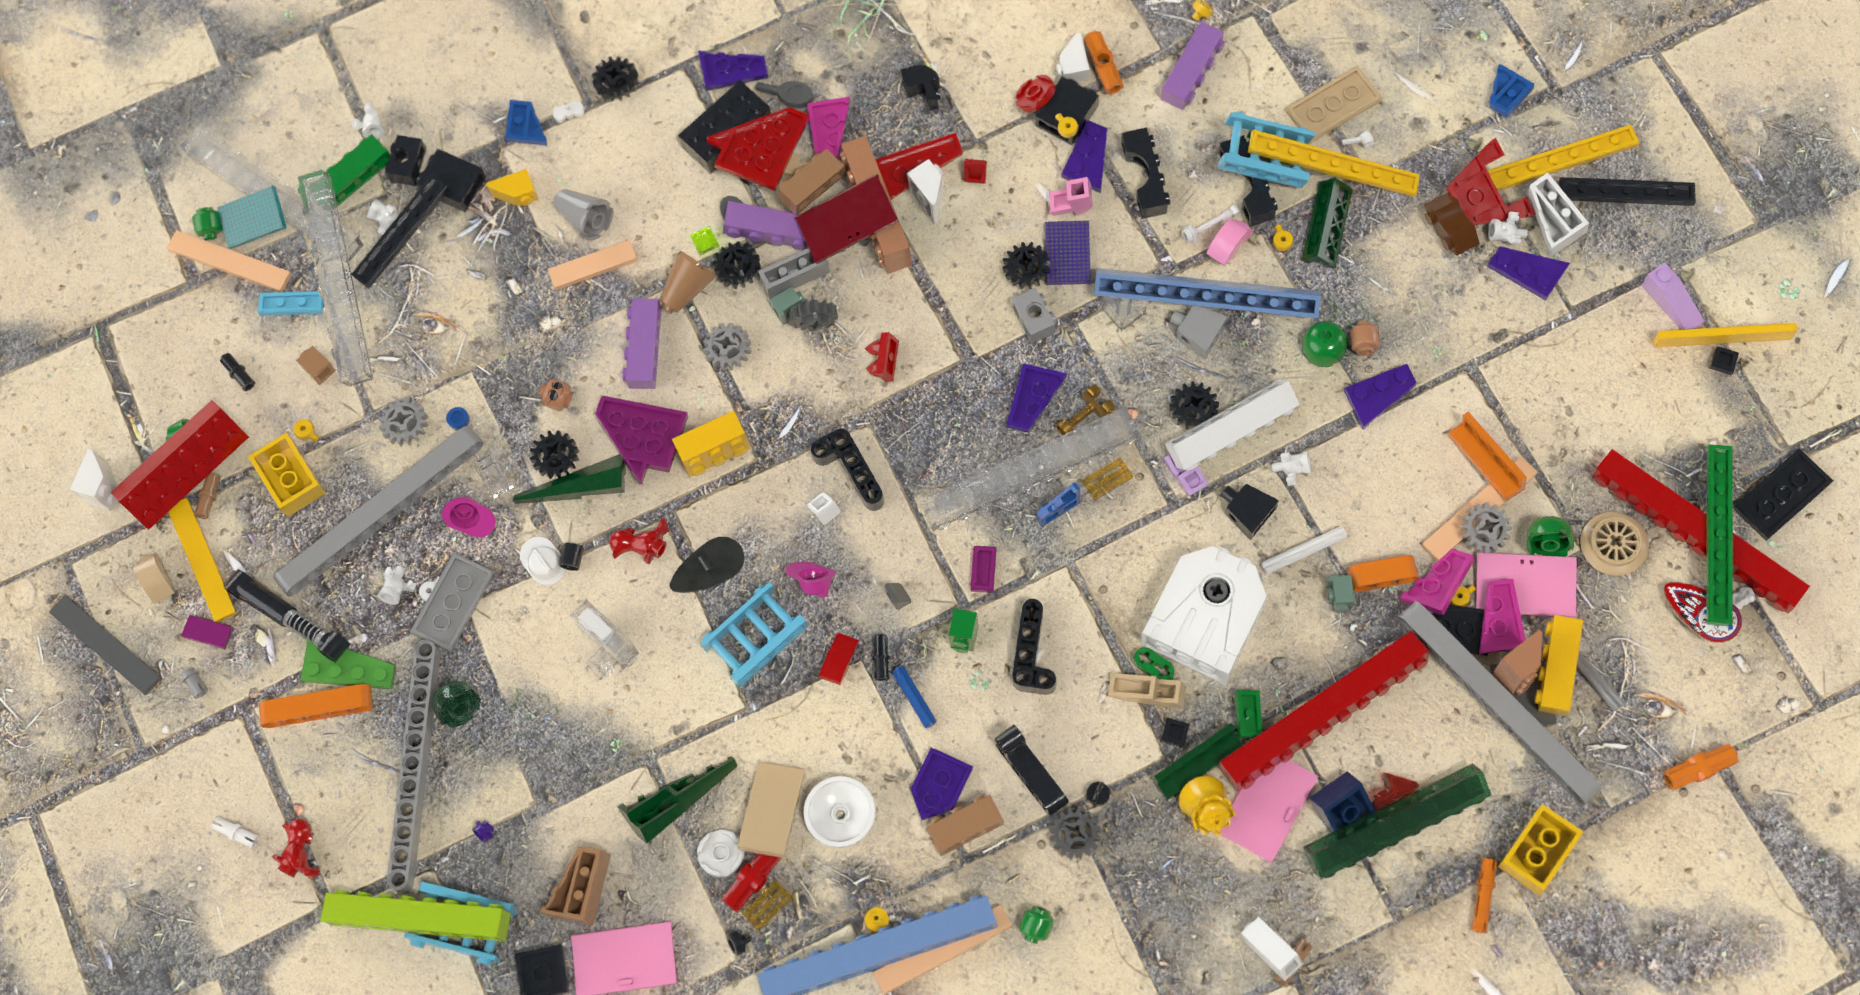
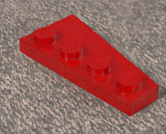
[875,132,963,200]

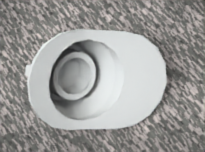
[520,537,566,585]

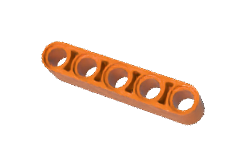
[259,684,373,728]

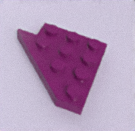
[595,395,688,484]

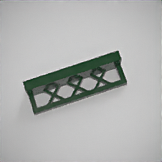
[1302,178,1353,268]
[1153,723,1244,801]

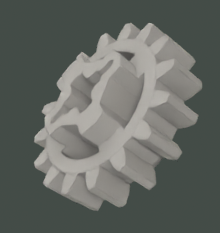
[703,323,752,371]
[379,398,429,446]
[1459,502,1512,554]

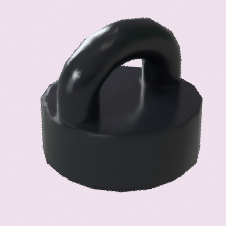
[1086,782,1110,807]
[726,930,752,956]

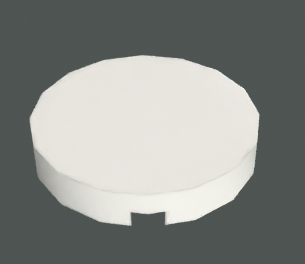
[697,829,745,878]

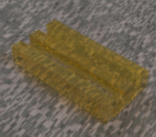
[1082,458,1133,501]
[742,880,793,932]

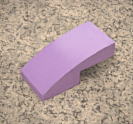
[1163,454,1208,496]

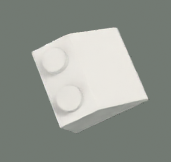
[907,159,944,224]
[70,449,118,511]

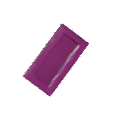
[970,546,997,593]
[181,615,233,650]

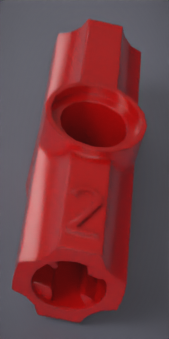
[721,853,782,913]

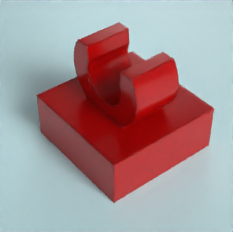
[964,159,987,184]

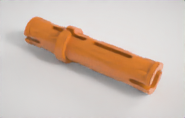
[1471,858,1498,934]

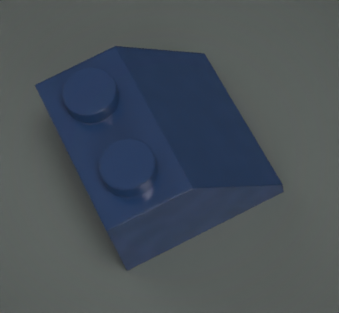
[1309,771,1379,845]

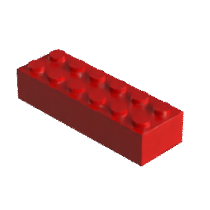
[110,400,249,530]

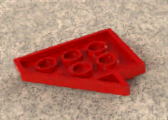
[706,107,810,191]

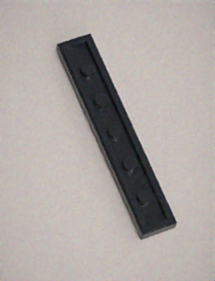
[351,173,451,289]
[1559,177,1696,206]

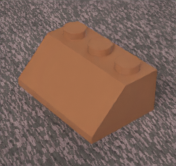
[1492,630,1542,696]

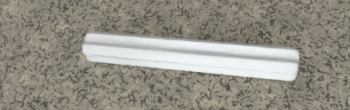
[1261,526,1347,574]

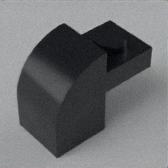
[900,65,941,111]

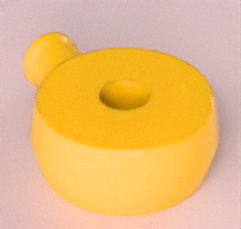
[1055,113,1078,138]
[1273,224,1294,251]
[293,419,319,442]
[1450,584,1476,607]

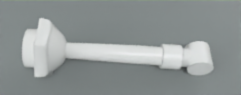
[1182,204,1241,244]

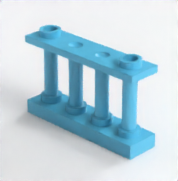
[1218,112,1315,188]
[700,582,808,688]
[404,881,517,966]

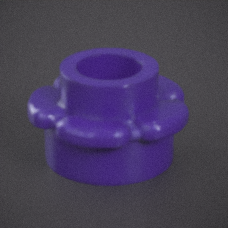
[472,821,494,843]

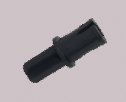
[220,353,255,391]
[872,634,891,681]

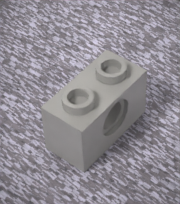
[1011,288,1057,344]

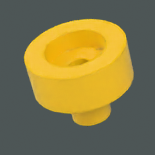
[1192,0,1214,21]
[865,908,890,933]

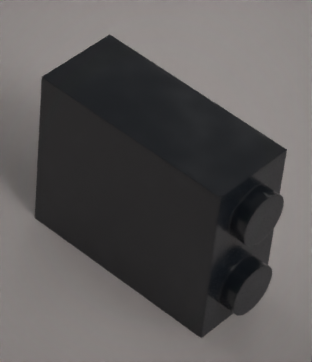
[1035,76,1099,145]
[416,148,487,212]

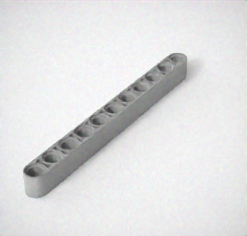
[274,426,484,597]
[1398,601,1602,805]
[387,639,441,894]

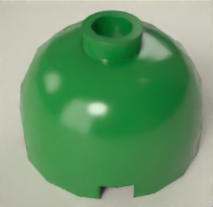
[1302,321,1347,367]
[1527,516,1574,557]

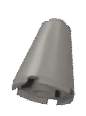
[554,189,614,241]

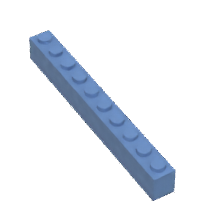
[1094,268,1321,318]
[757,895,998,995]

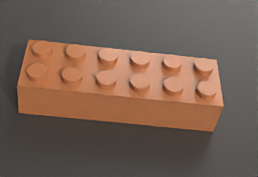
[839,135,912,274]

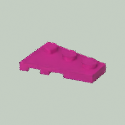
[807,96,850,160]
[1400,549,1474,615]
[1479,579,1525,654]

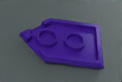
[911,747,974,821]

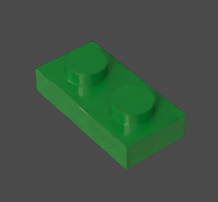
[1234,690,1263,739]

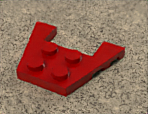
[1446,138,1536,226]

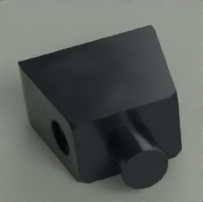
[1220,484,1279,540]

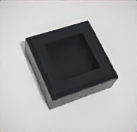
[1709,346,1739,375]
[1161,718,1190,748]

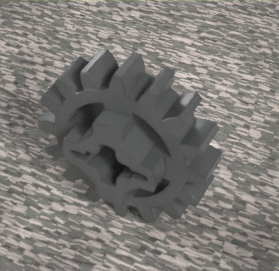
[789,300,838,331]
[1049,808,1101,861]

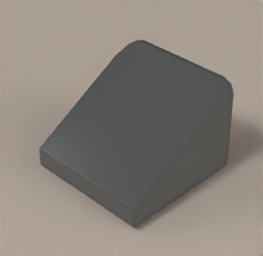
[885,583,912,610]

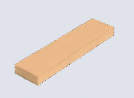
[548,240,638,291]

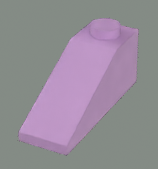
[1641,262,1704,330]

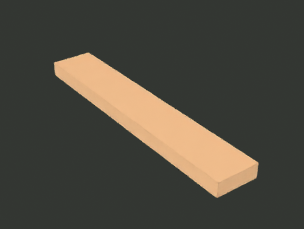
[167,230,292,292]
[1422,456,1538,562]
[873,904,1012,995]

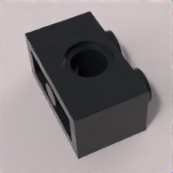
[385,135,427,186]

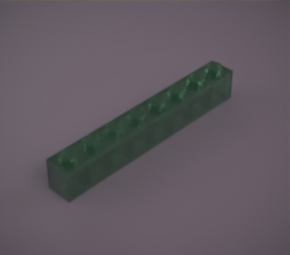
[1303,763,1492,880]

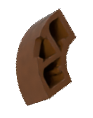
[1424,193,1480,256]

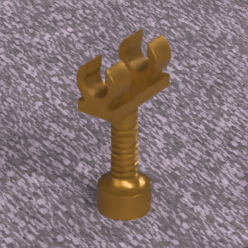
[1056,384,1116,439]

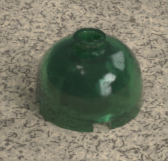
[432,681,481,728]

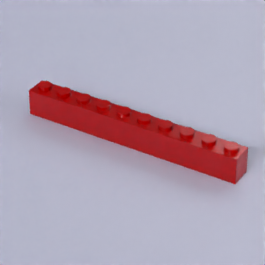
[1591,449,1810,614]
[1220,631,1429,792]

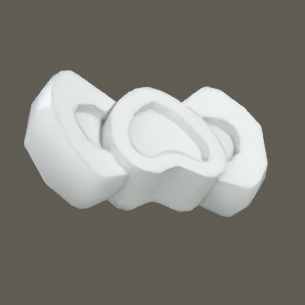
[553,101,585,123]
[1733,587,1755,610]

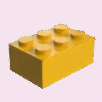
[672,410,751,477]
[248,432,326,517]
[1498,804,1584,896]

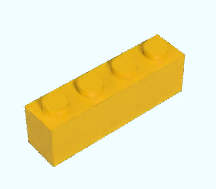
[1535,615,1583,717]

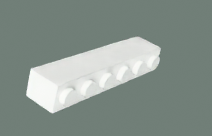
[1165,379,1300,471]

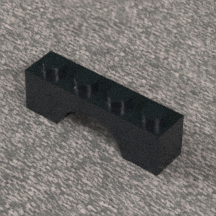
[1121,127,1170,219]
[1218,135,1278,227]

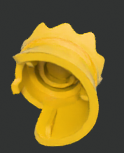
[1179,776,1236,836]

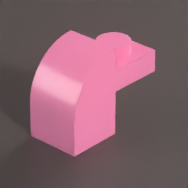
[1049,177,1093,216]
[1206,219,1254,265]

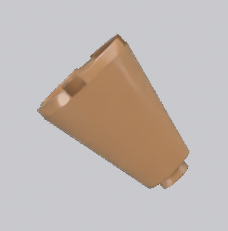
[659,251,716,314]

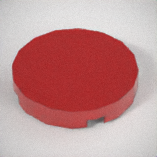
[1015,75,1056,113]

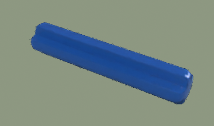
[892,665,937,728]

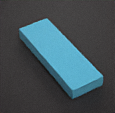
[258,291,326,316]

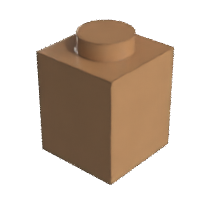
[296,346,336,385]

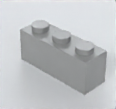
[758,248,830,299]

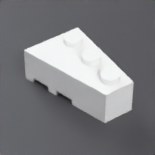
[1528,173,1589,257]

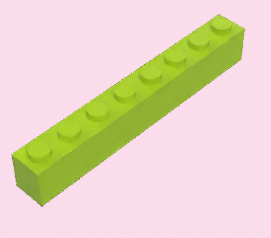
[320,890,511,942]

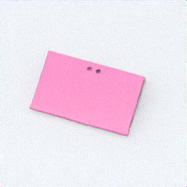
[1476,552,1577,618]
[1221,760,1318,863]
[571,921,677,995]

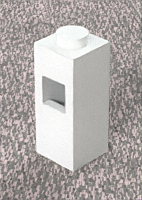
[1241,917,1303,981]

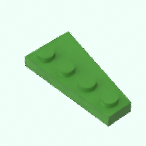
[300,639,396,690]

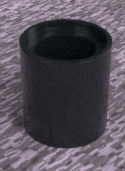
[559,543,584,571]

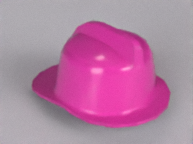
[442,496,496,537]
[785,561,836,598]

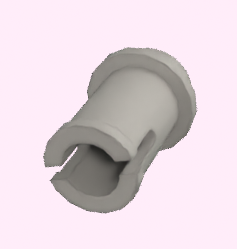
[181,668,208,699]

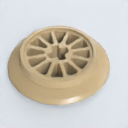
[1580,512,1649,576]

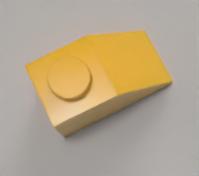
[486,168,539,207]

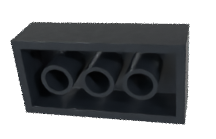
[678,80,771,174]

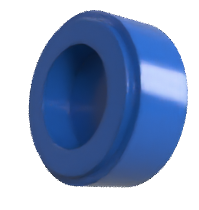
[446,407,470,431]

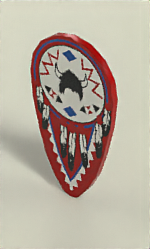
[1664,582,1742,643]

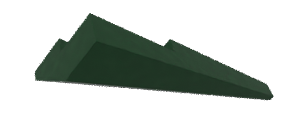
[513,454,626,504]
[618,756,738,844]

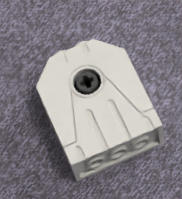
[1141,546,1267,686]

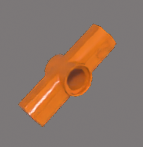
[1083,30,1124,95]
[1663,743,1739,791]

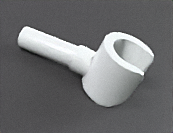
[1342,131,1374,148]

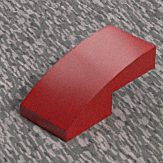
[819,633,859,685]

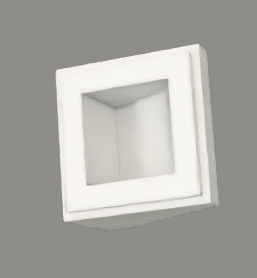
[806,491,841,525]

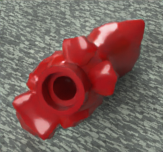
[609,518,669,564]
[272,818,320,880]

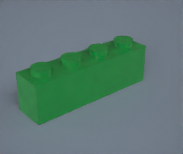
[306,134,391,214]

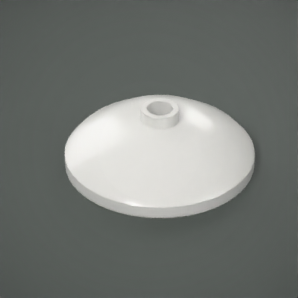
[804,776,875,848]

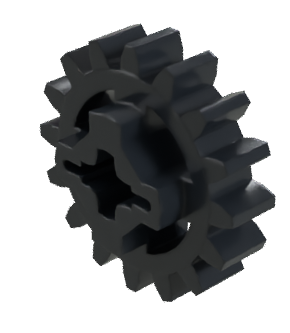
[592,56,639,101]
[713,241,761,289]
[1002,242,1051,289]
[1169,381,1219,430]
[530,430,579,479]

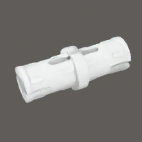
[211,816,260,849]

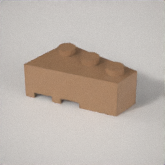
[540,846,611,926]

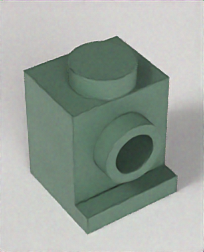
[770,286,806,325]
[1326,575,1355,613]

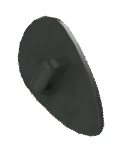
[670,537,745,593]

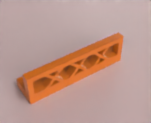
[1448,412,1527,502]

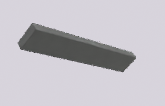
[49,595,162,695]

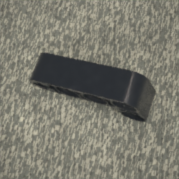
[811,429,884,511]
[1012,599,1057,695]
[994,724,1069,816]

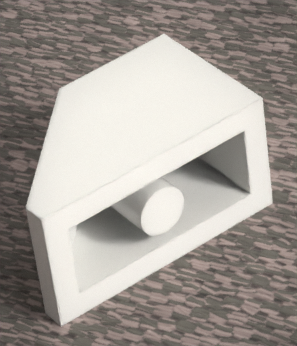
[1056,32,1089,82]

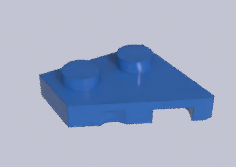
[1489,64,1534,118]
[505,100,547,146]
[1037,482,1080,527]

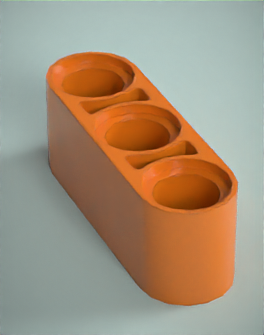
[1348,555,1419,592]

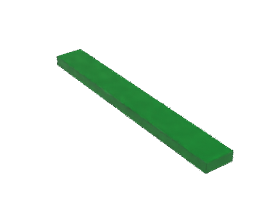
[1706,444,1733,627]

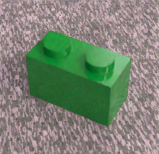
[949,608,979,653]

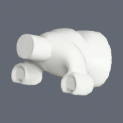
[352,102,384,139]
[367,199,398,235]
[1488,211,1528,244]
[1272,451,1312,486]
[377,566,417,605]

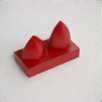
[865,332,899,382]

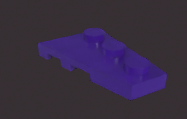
[698,50,769,91]
[1061,120,1107,193]
[1487,246,1570,301]
[1007,363,1067,433]
[1344,364,1417,430]

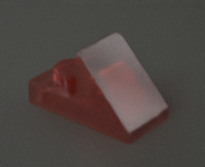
[1372,772,1419,813]

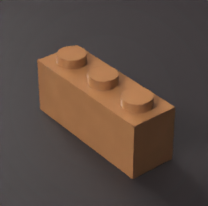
[778,149,845,216]
[926,795,1004,857]

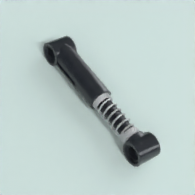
[223,569,350,663]

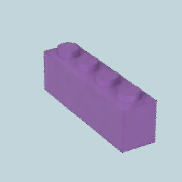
[1161,22,1225,110]
[723,201,809,250]
[622,298,662,389]

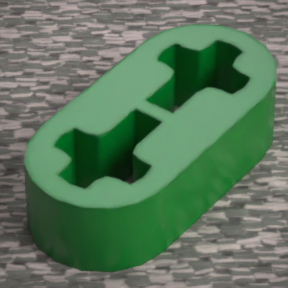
[1134,647,1174,680]

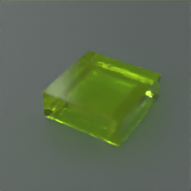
[690,226,719,256]

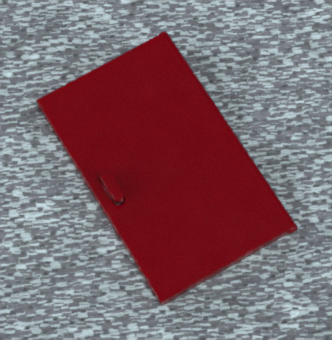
[795,174,899,264]

